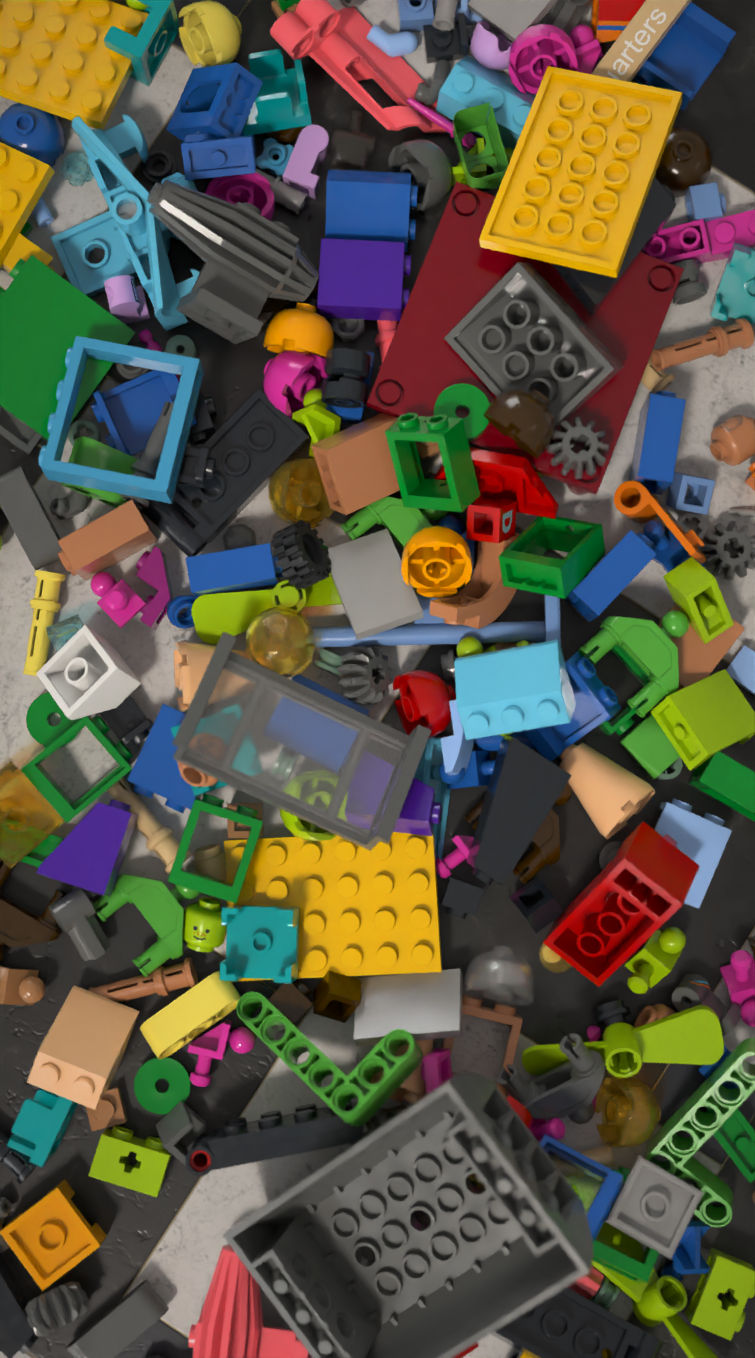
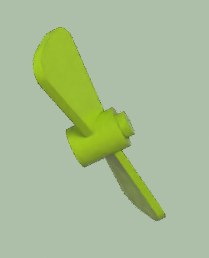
[191,573,342,645]
[522,1005,724,1078]
[592,1221,719,1358]

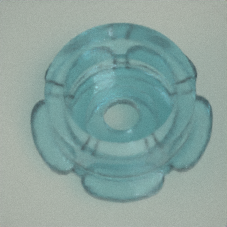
[61,152,94,186]

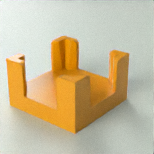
[0,1179,107,1291]

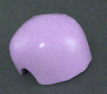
[470,21,513,70]

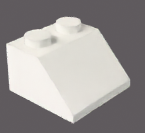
[36,625,141,720]

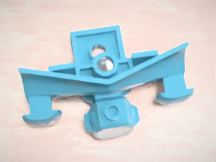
[51,114,200,332]

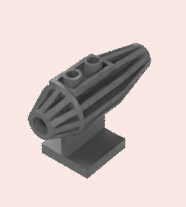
[146,180,319,344]

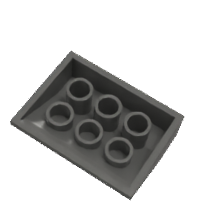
[444,262,624,427]

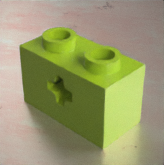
[89,1126,172,1197]
[685,1247,755,1341]

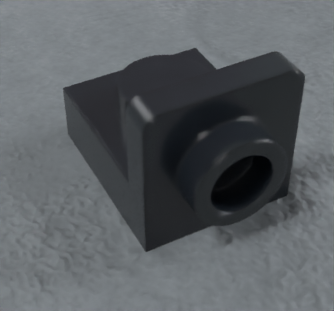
[423,13,473,63]

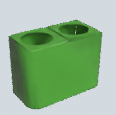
[453,102,508,191]
[61,436,139,508]
[619,713,680,780]

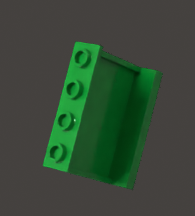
[0,255,135,442]

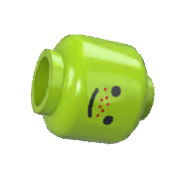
[183,897,227,952]

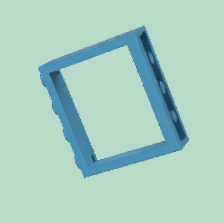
[39,336,204,504]

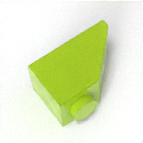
[663,557,734,644]

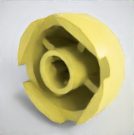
[178,0,242,67]

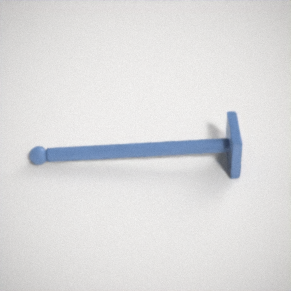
[253,595,561,652]

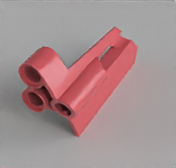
[270,0,450,133]

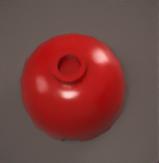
[393,670,456,739]

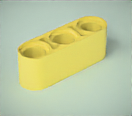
[139,971,241,1059]

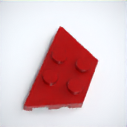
[433,448,559,519]

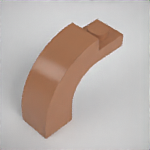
[429,533,520,629]

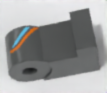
[672,974,742,1037]

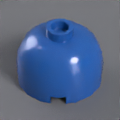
[0,102,66,167]

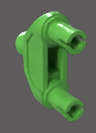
[340,496,448,551]
[579,610,689,718]
[91,874,201,978]

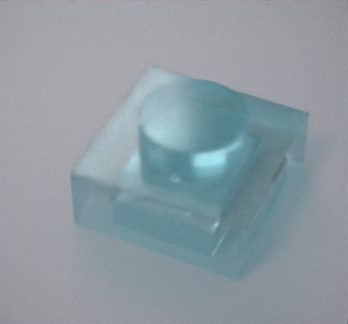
[46,614,84,652]

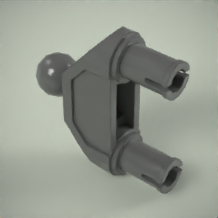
[497,1033,605,1124]

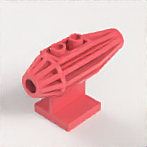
[188,1245,312,1358]

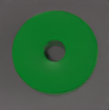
[433,384,490,442]
[26,692,83,747]
[134,1056,192,1114]

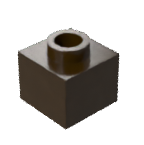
[313,971,361,1023]
[268,979,313,1025]

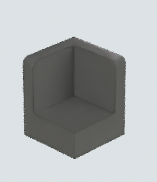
[156,1101,207,1166]

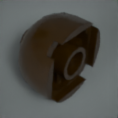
[654,126,712,197]
[484,389,556,458]

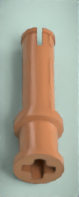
[650,318,754,371]
[89,957,198,1003]

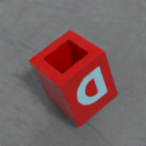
[466,497,517,544]

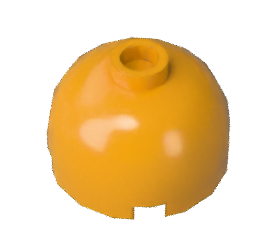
[263,303,334,359]
[401,526,472,598]

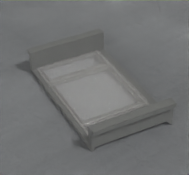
[172,632,431,851]

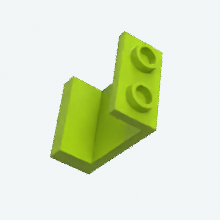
[651,669,755,771]

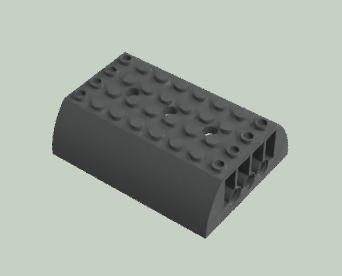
[223,1072,593,1358]

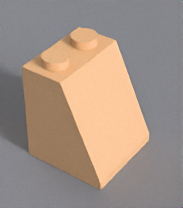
[27,985,140,1110]

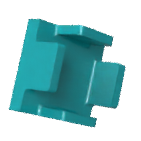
[243,49,312,136]
[7,1088,78,1167]

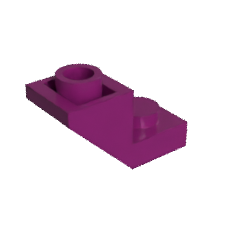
[136,546,174,630]

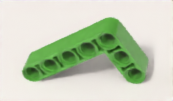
[236,992,423,1126]
[644,1037,755,1228]

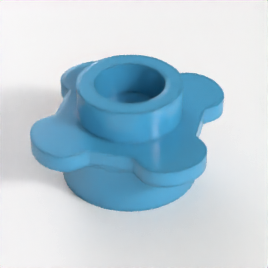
[256,138,294,177]

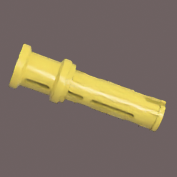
[23,570,66,676]

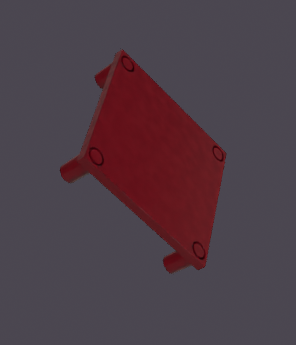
[367,181,684,495]

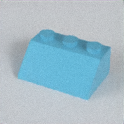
[436,54,536,150]
[454,640,576,740]

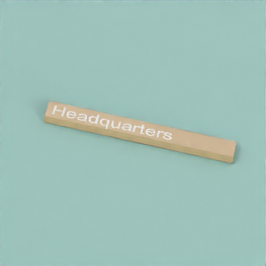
[591,0,692,82]

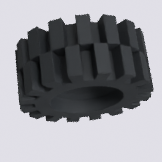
[271,520,331,590]

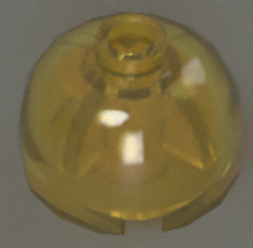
[268,458,334,528]
[245,606,315,678]
[595,1075,661,1148]

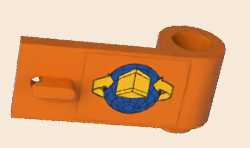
[614,481,707,564]

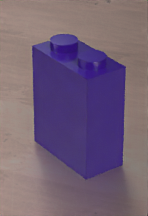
[317,238,411,321]

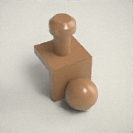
[0,965,46,1005]

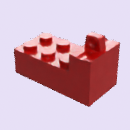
[543,821,700,987]

